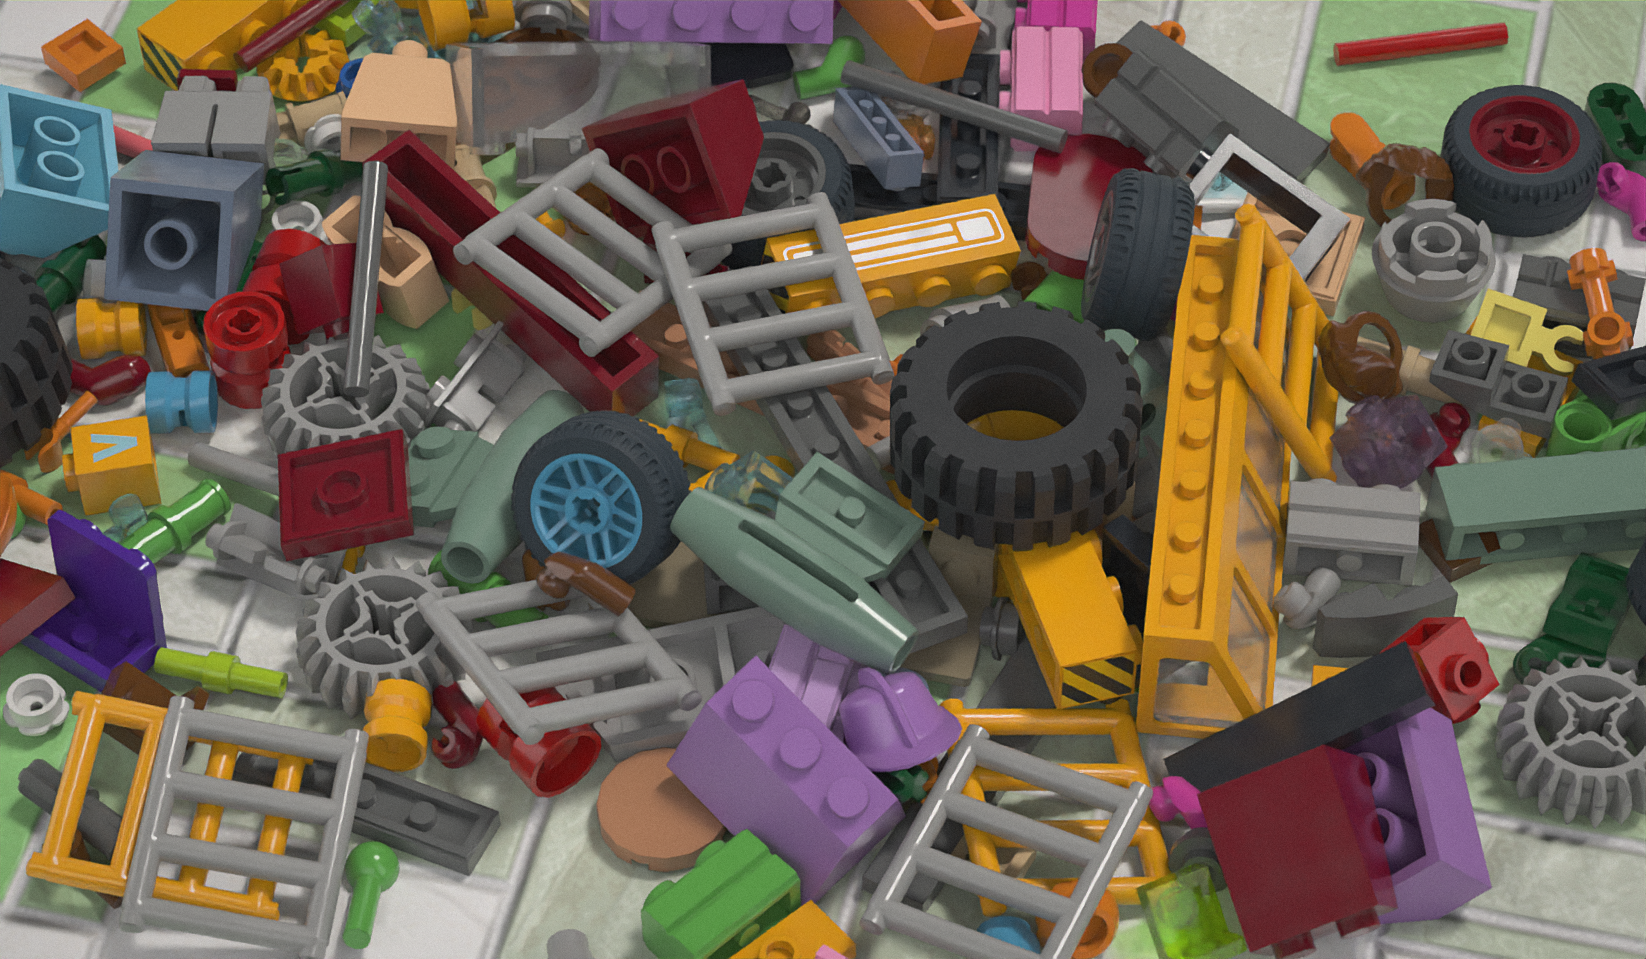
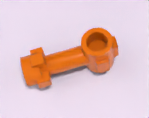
[1567,248,1634,360]

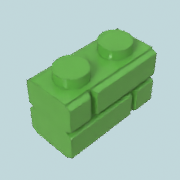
[641,829,801,959]

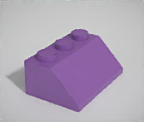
[666,656,906,906]
[1341,708,1492,924]

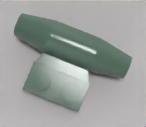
[408,390,584,583]
[670,452,925,675]

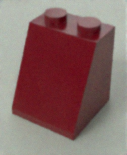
[1197,745,1398,959]

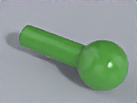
[343,841,400,949]

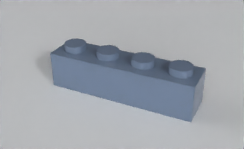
[833,87,924,191]

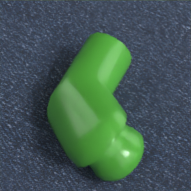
[793,35,865,100]

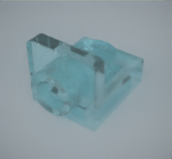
[704,450,793,515]

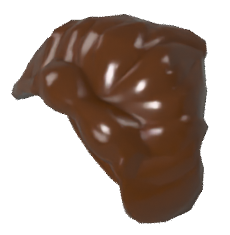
[1356,143,1454,228]
[1318,311,1403,404]

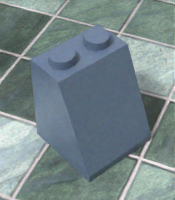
[104,150,264,311]

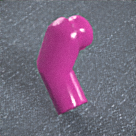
[1596,162,1646,242]
[1149,776,1207,829]

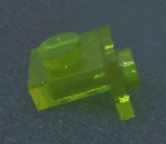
[1136,863,1248,959]

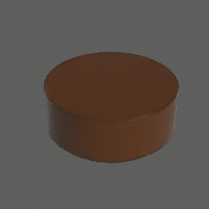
[1081,43,1133,99]

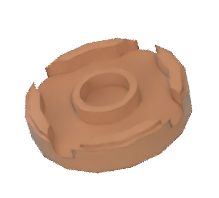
[596,747,728,872]

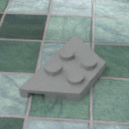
[536,607,787,762]

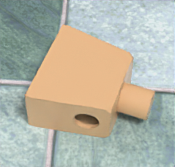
[341,40,457,170]

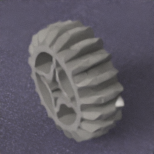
[261,335,431,459]
[295,557,474,720]
[1495,655,1646,829]

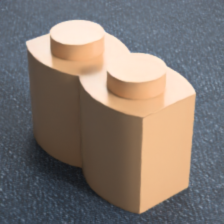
[322,195,449,329]

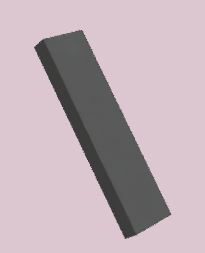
[1116,20,1330,183]
[232,752,501,877]

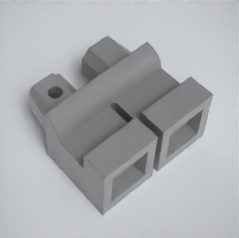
[151,76,280,185]

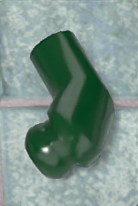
[1513,634,1607,684]

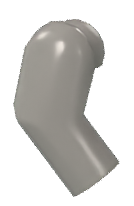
[1274,566,1341,629]

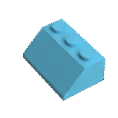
[0,84,119,258]

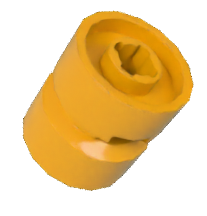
[416,0,515,51]

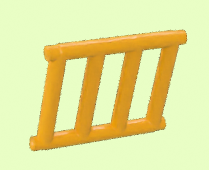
[1221,203,1339,482]
[26,691,314,921]
[939,698,1179,917]

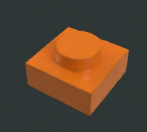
[41,18,126,92]

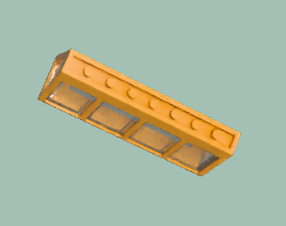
[1136,235,1292,739]

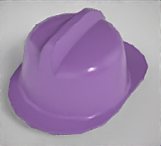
[839,667,962,772]

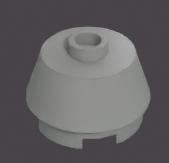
[1372,199,1496,323]

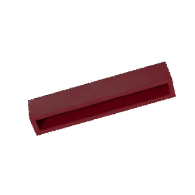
[362,130,659,416]

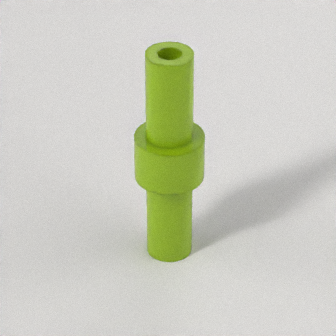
[154,647,288,699]

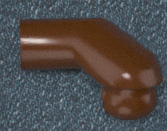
[536,552,636,617]

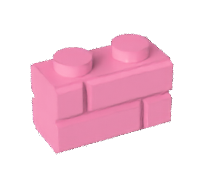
[999,26,1083,152]

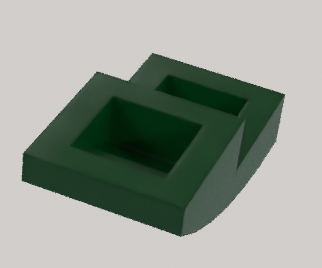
[1542,552,1632,654]

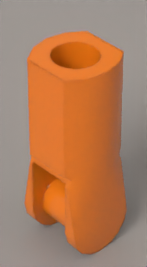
[1330,112,1416,210]
[147,304,210,378]

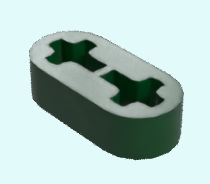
[1584,82,1646,178]

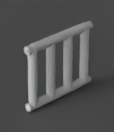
[453,148,732,357]
[652,192,894,416]
[416,580,702,745]
[118,696,369,959]
[860,724,1153,959]

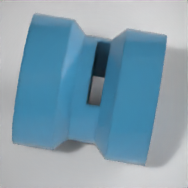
[145,370,218,434]

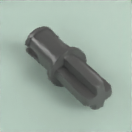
[18,759,122,861]

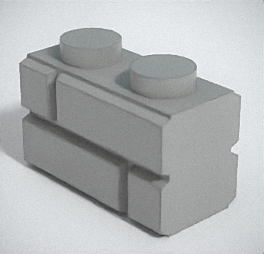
[1282,478,1421,586]

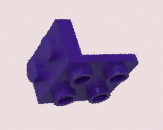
[20,510,167,693]

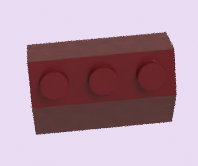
[581,79,764,238]

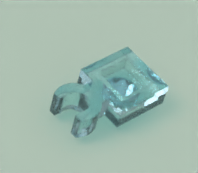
[352,0,441,59]

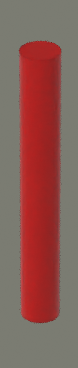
[1333,22,1508,66]

